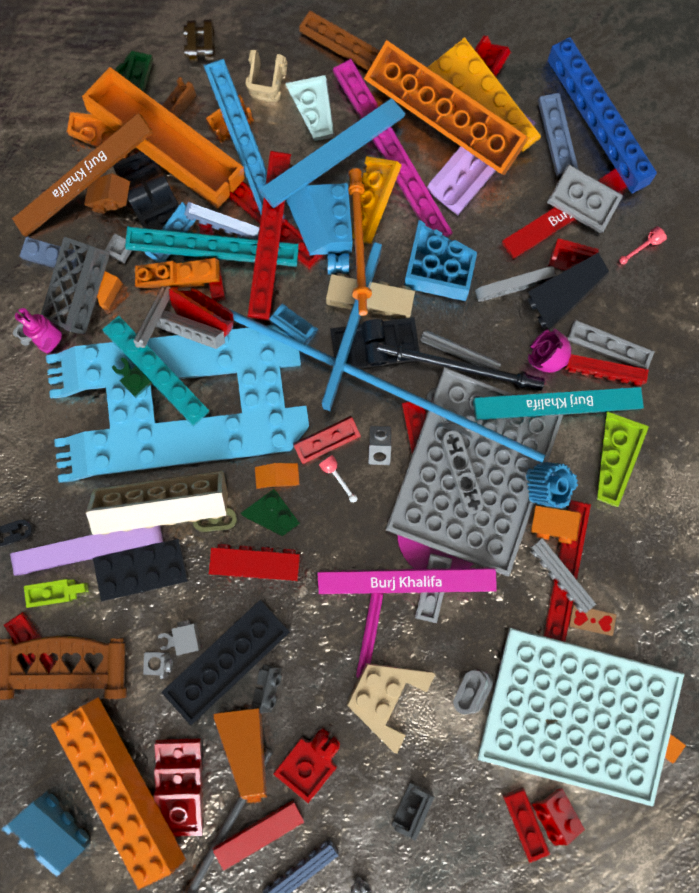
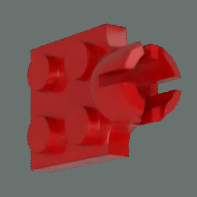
[273,729,340,803]

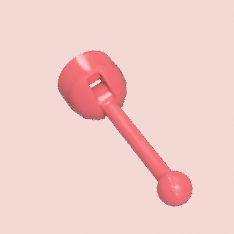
[619,226,667,264]

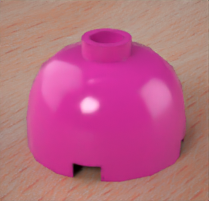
[528,329,572,373]

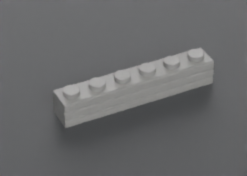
[156,310,225,349]
[530,538,596,613]

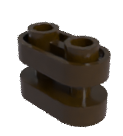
[184,19,215,62]

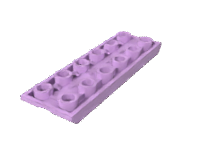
[427,114,536,215]

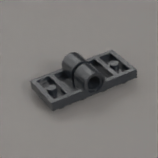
[113,151,179,230]
[330,317,420,369]

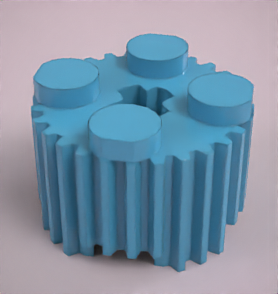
[526,462,578,508]

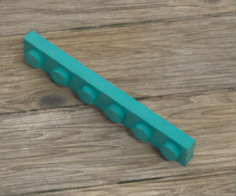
[102,316,209,426]

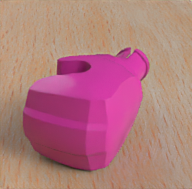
[15,308,62,354]

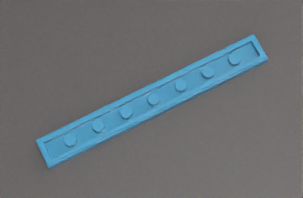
[204,59,284,218]
[260,98,405,208]
[322,242,382,411]

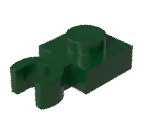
[112,358,152,398]

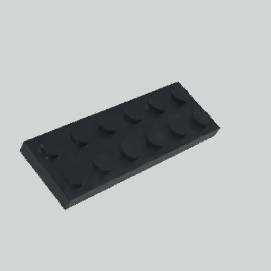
[161,599,290,726]

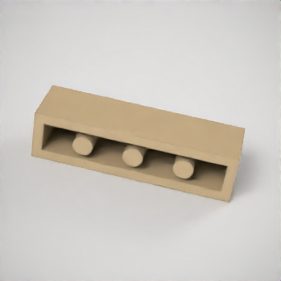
[326,273,415,319]

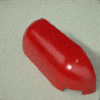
[169,287,234,338]

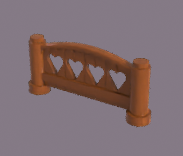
[0,636,127,700]

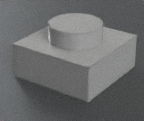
[105,233,132,263]

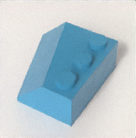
[286,183,353,255]
[404,220,477,301]
[3,792,91,876]

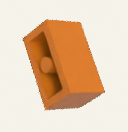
[531,506,581,544]

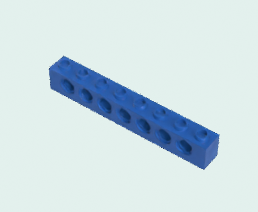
[548,37,657,194]

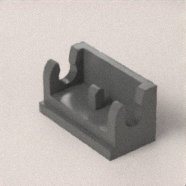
[391,782,434,841]

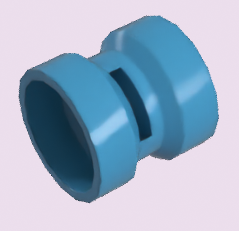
[328,253,349,275]

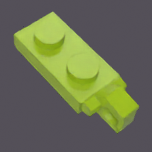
[24,579,89,608]

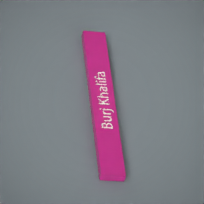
[318,567,496,594]

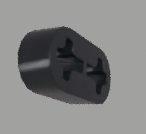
[0,520,35,546]

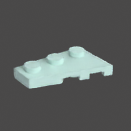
[285,75,335,141]

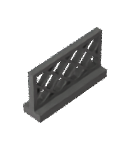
[41,237,110,335]

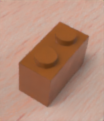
[84,173,130,213]

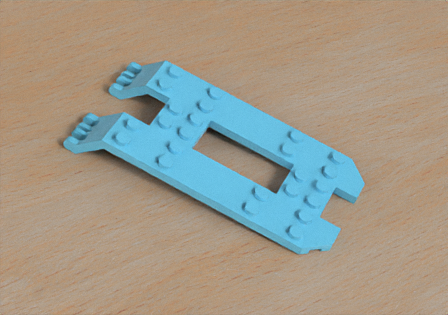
[46,325,309,483]

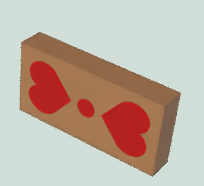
[569,605,617,636]

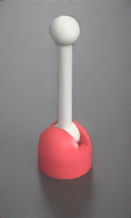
[319,455,358,502]

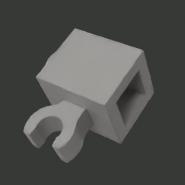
[158,620,202,655]

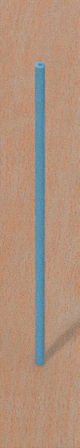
[229,309,545,463]

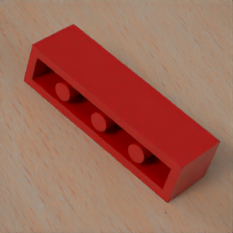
[209,544,301,581]

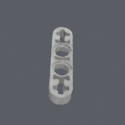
[475,267,556,301]
[441,431,484,514]

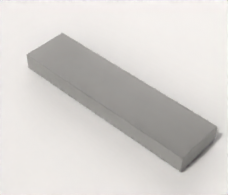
[567,319,655,369]

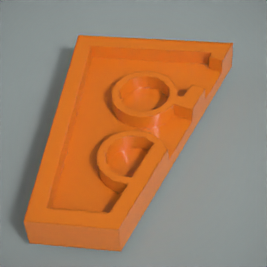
[67,112,129,160]

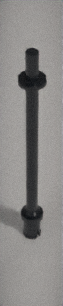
[376,342,545,391]

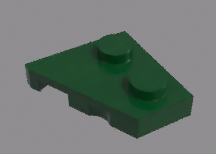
[115,51,153,92]
[241,489,300,537]

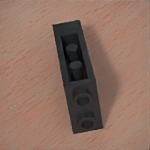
[527,252,609,331]

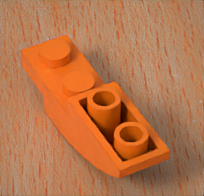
[135,258,220,289]

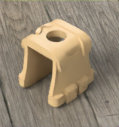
[246,50,287,102]

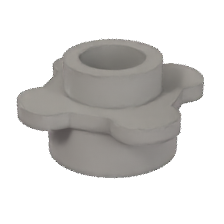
[13,323,32,346]
[350,877,372,893]

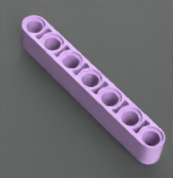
[10,525,163,576]

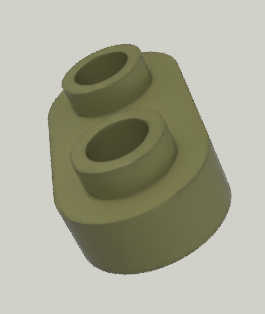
[193,508,238,532]

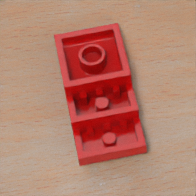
[154,738,203,836]

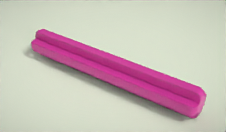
[356,593,383,679]

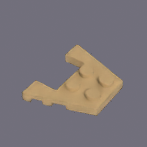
[346,663,436,754]

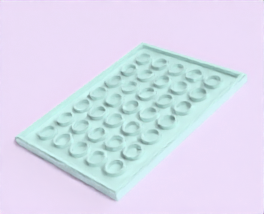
[477,627,684,806]

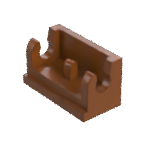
[162,77,196,118]

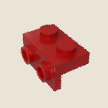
[475,35,511,77]
[532,788,585,845]

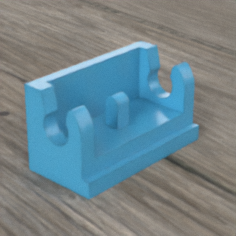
[269,304,318,345]

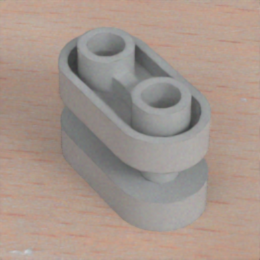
[454,670,493,715]

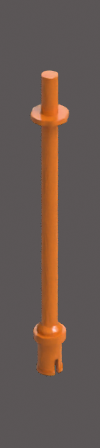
[348,168,372,316]

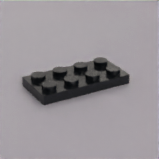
[93,539,189,602]

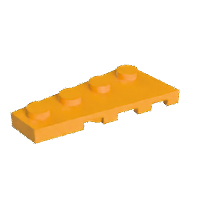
[352,156,402,244]

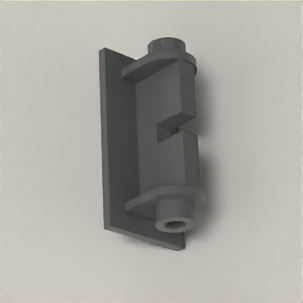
[252,664,282,713]

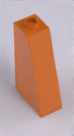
[214,708,267,803]

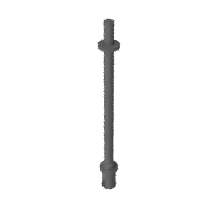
[180,748,273,893]

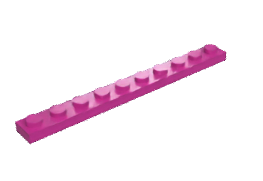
[333,59,453,238]

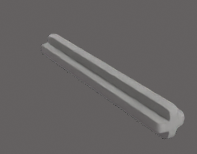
[133,286,171,348]
[420,330,501,370]

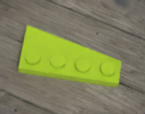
[597,411,649,507]

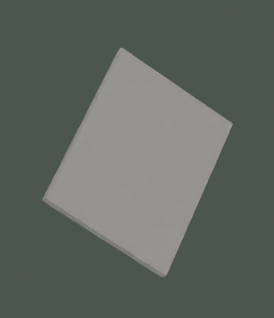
[385,367,563,576]

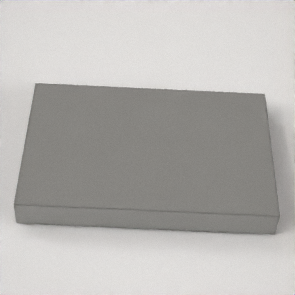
[547,164,623,233]

